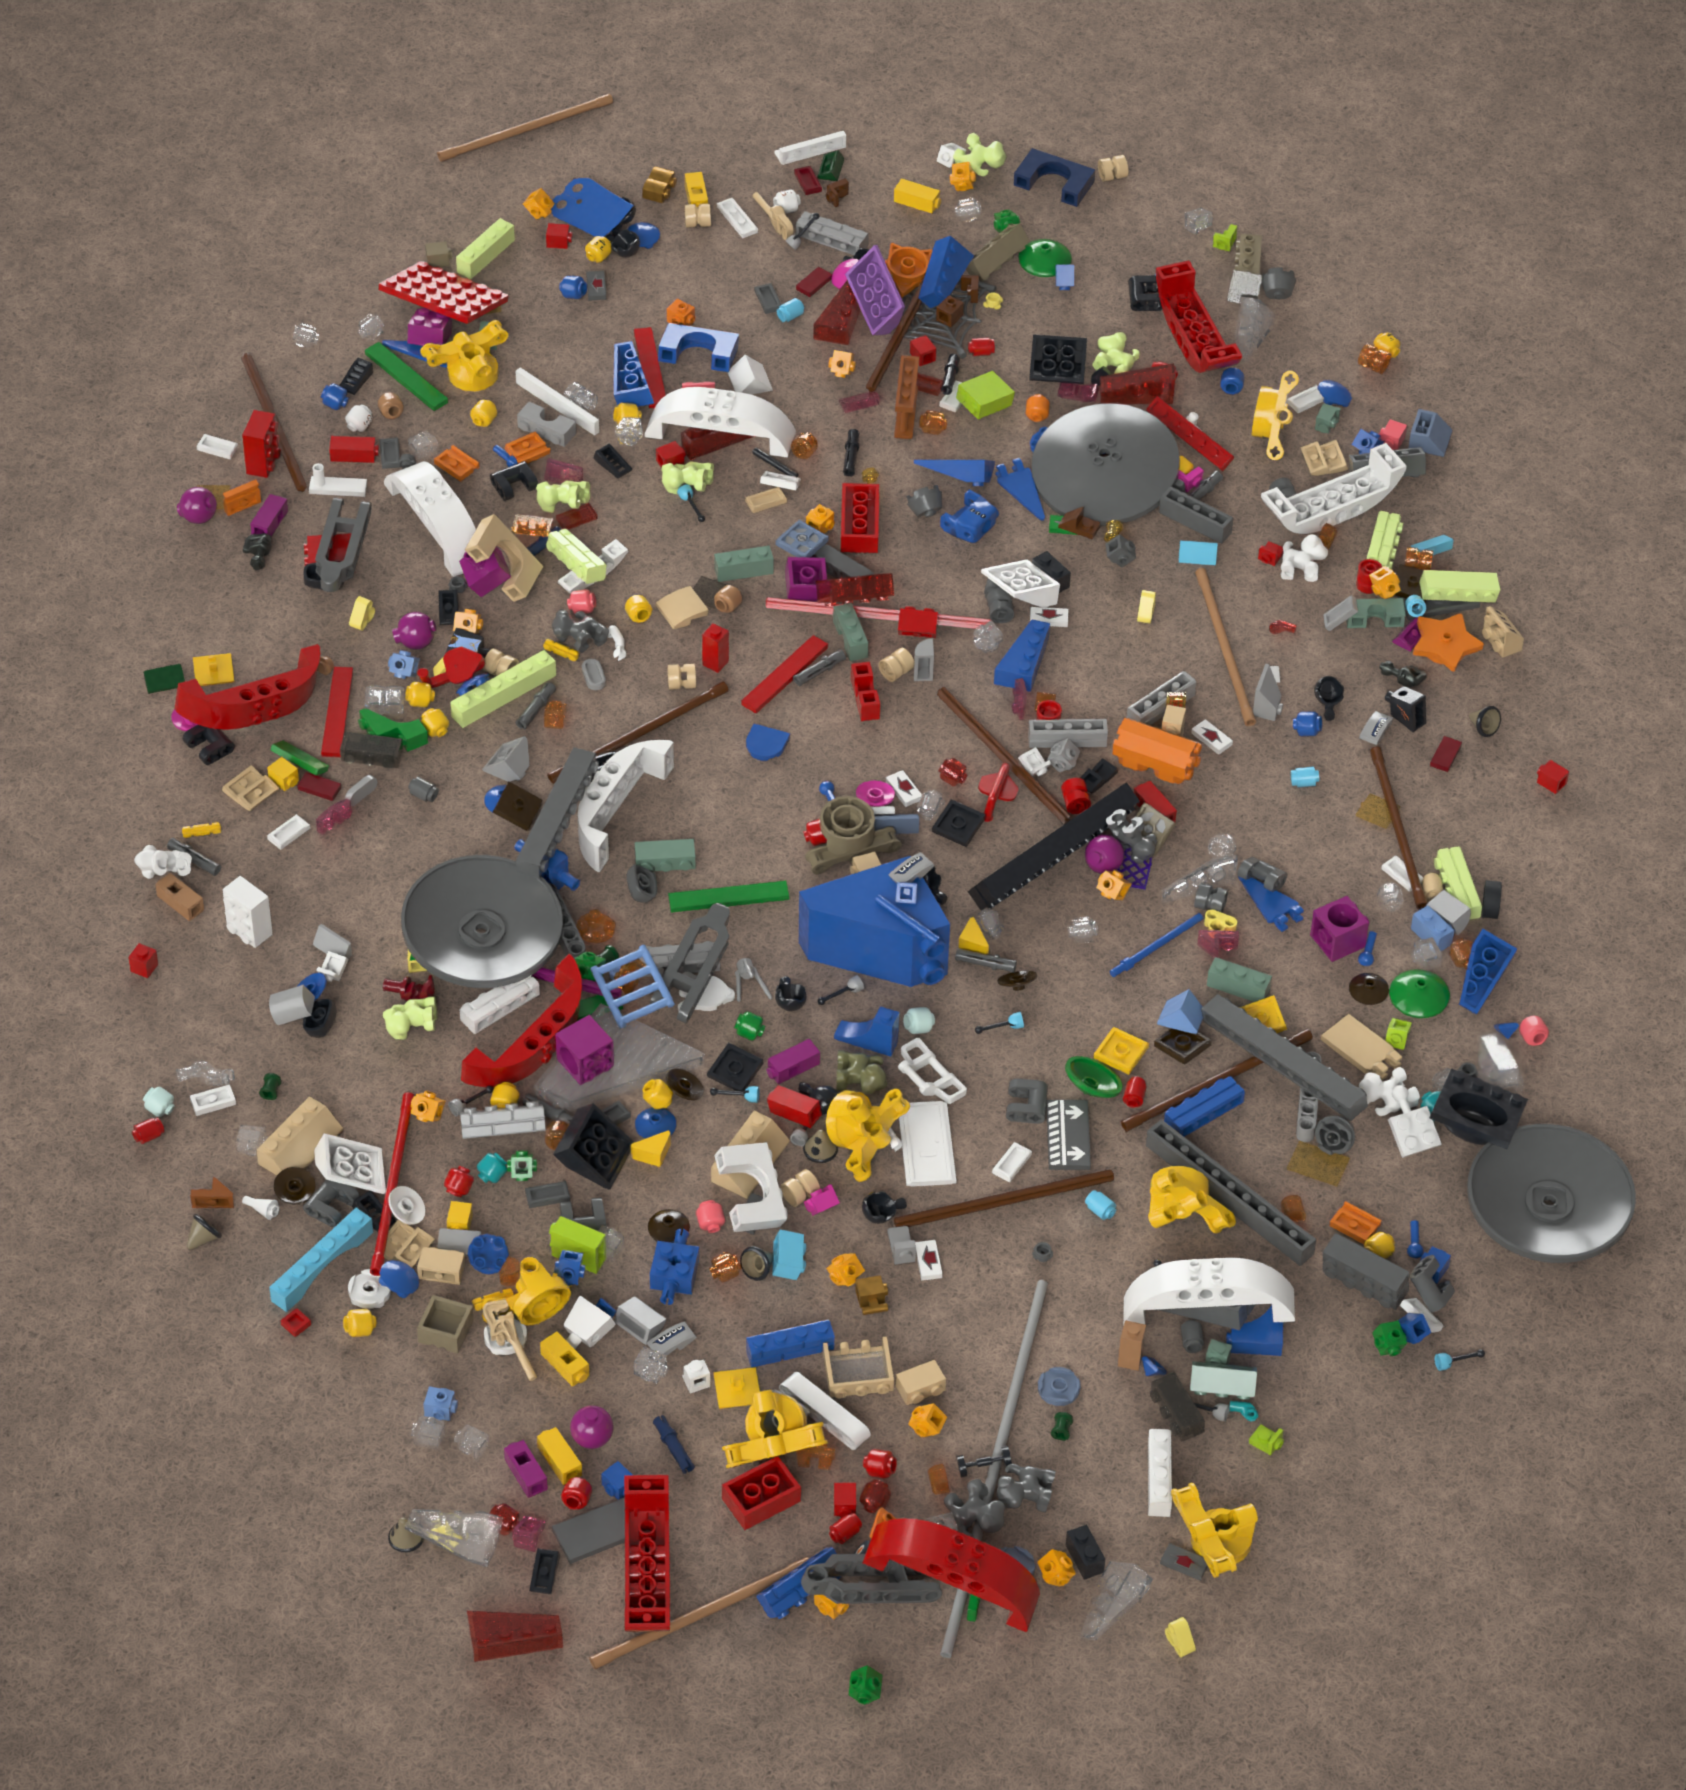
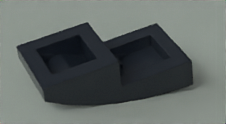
[1080,758,1118,794]

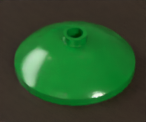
[1018,239,1072,277]
[1389,969,1450,1018]
[1065,1056,1123,1098]

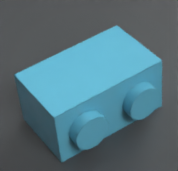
[772,1229,806,1280]

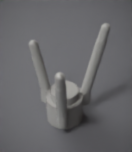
[735,958,773,1002]

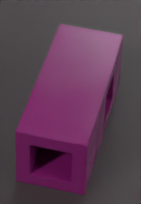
[250,494,288,536]
[766,1039,820,1085]
[504,1440,548,1498]

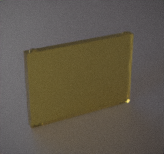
[1287,1141,1350,1187]

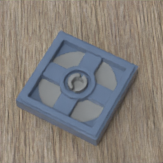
[776,520,828,557]

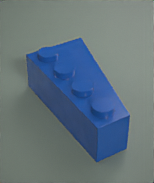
[918,236,974,308]
[613,341,654,407]
[994,619,1050,692]

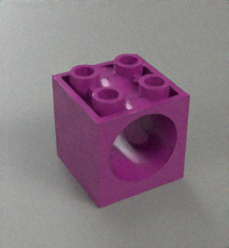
[1310,896,1369,962]
[556,1015,614,1085]

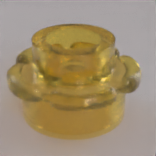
[861,467,879,484]

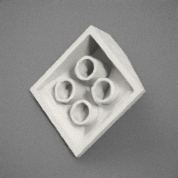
[981,560,1060,608]
[314,1133,386,1194]

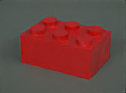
[242,410,281,478]
[722,1456,801,1531]

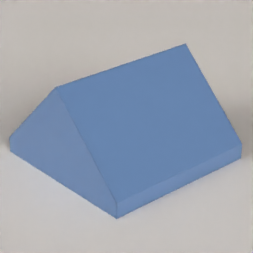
[1157,989,1203,1034]

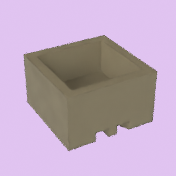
[417,1295,474,1353]

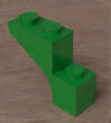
[358,709,428,752]

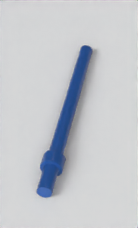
[1109,913,1203,977]

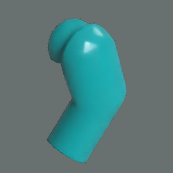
[1229,1400,1258,1422]

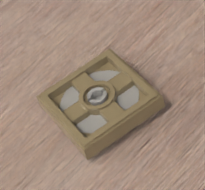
[1131,802,1176,856]

